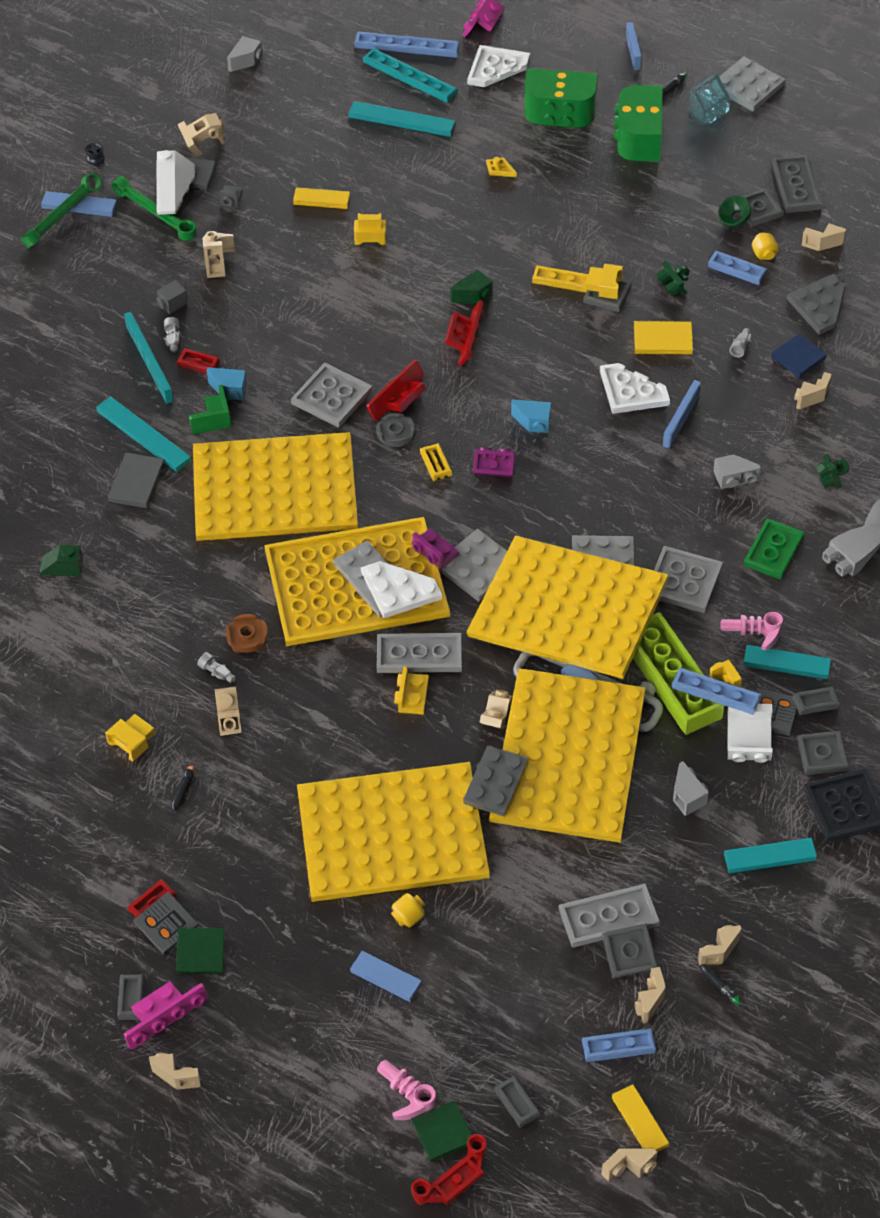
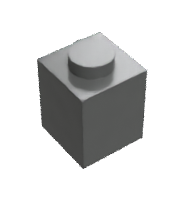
[157,280,188,314]

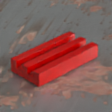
[177,348,220,374]
[127,879,177,918]

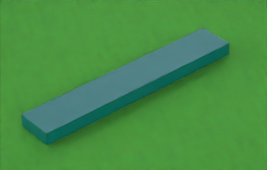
[363,48,457,103]
[349,101,455,137]
[124,312,173,404]
[96,396,191,472]

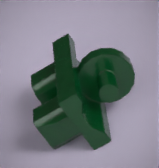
[656,261,690,296]
[815,453,850,489]

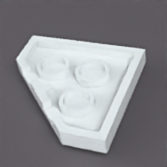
[467,45,530,87]
[600,363,670,414]
[361,561,442,618]

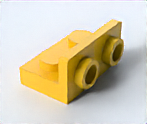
[710,660,742,687]
[394,666,429,715]

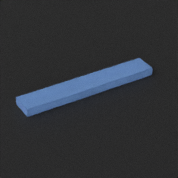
[354,32,459,58]

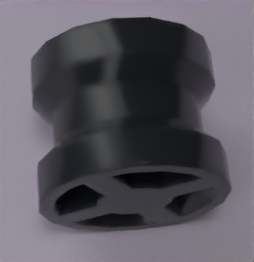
[85,142,105,165]

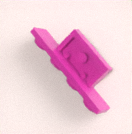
[462,0,505,37]
[124,981,208,1050]

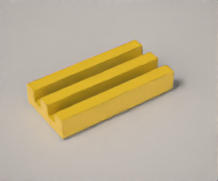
[420,443,452,481]

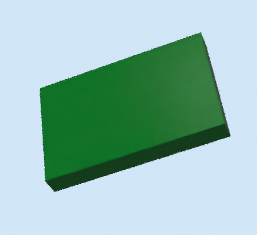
[743,518,805,580]

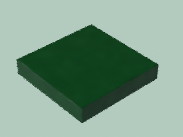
[176,928,224,974]
[411,1100,472,1163]

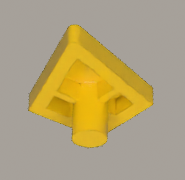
[486,157,517,177]

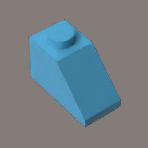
[207,367,247,401]
[511,399,551,433]

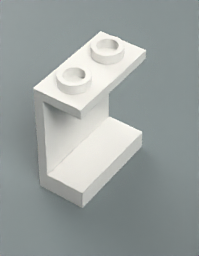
[728,704,772,763]

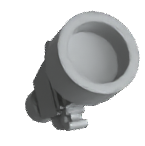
[164,317,181,352]
[729,328,752,358]
[197,652,236,683]

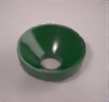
[718,195,751,228]

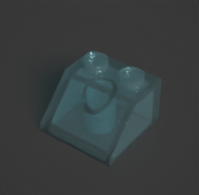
[689,73,730,127]

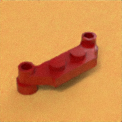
[411,1134,486,1206]

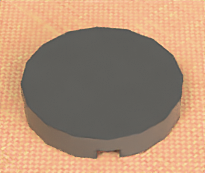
[376,413,415,447]

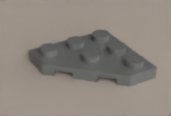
[787,274,845,335]

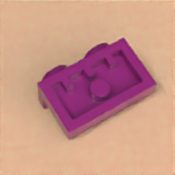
[473,447,515,477]
[412,528,459,569]

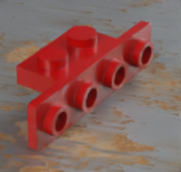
[444,301,484,366]
[367,360,426,421]

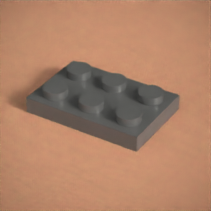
[463,745,529,817]

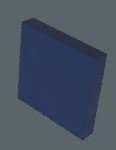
[771,334,827,378]

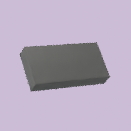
[792,687,840,715]
[117,974,144,1020]
[494,1076,540,1128]

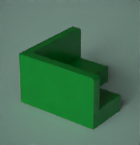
[188,384,231,435]

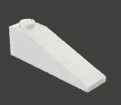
[157,150,195,215]

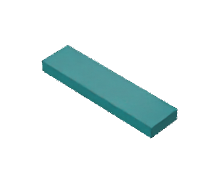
[743,645,831,680]
[724,838,817,874]

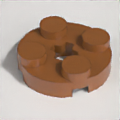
[226,614,268,653]

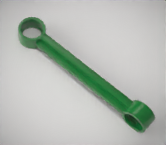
[20,173,102,248]
[111,176,196,241]

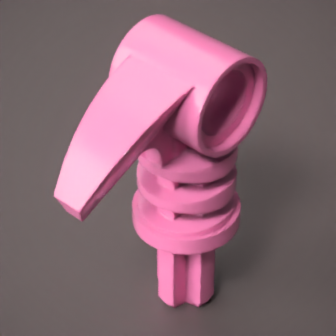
[720,612,783,651]
[377,1060,436,1120]

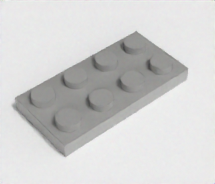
[333,541,387,618]
[377,633,462,673]
[559,884,660,948]

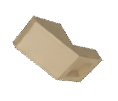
[801,224,846,251]
[794,372,832,409]
[215,687,242,736]
[480,690,513,728]
[698,925,741,966]
[635,967,666,1024]
[149,1053,201,1090]
[602,1149,657,1181]

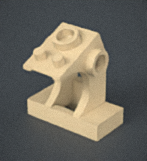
[178,113,226,158]
[203,231,235,278]

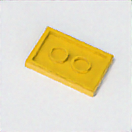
[634,321,693,354]

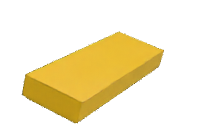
[293,187,350,209]
[532,265,589,292]
[612,1084,669,1152]

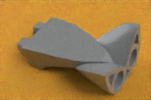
[822,499,880,576]

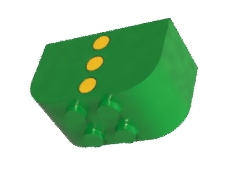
[524,68,598,128]
[614,85,662,162]

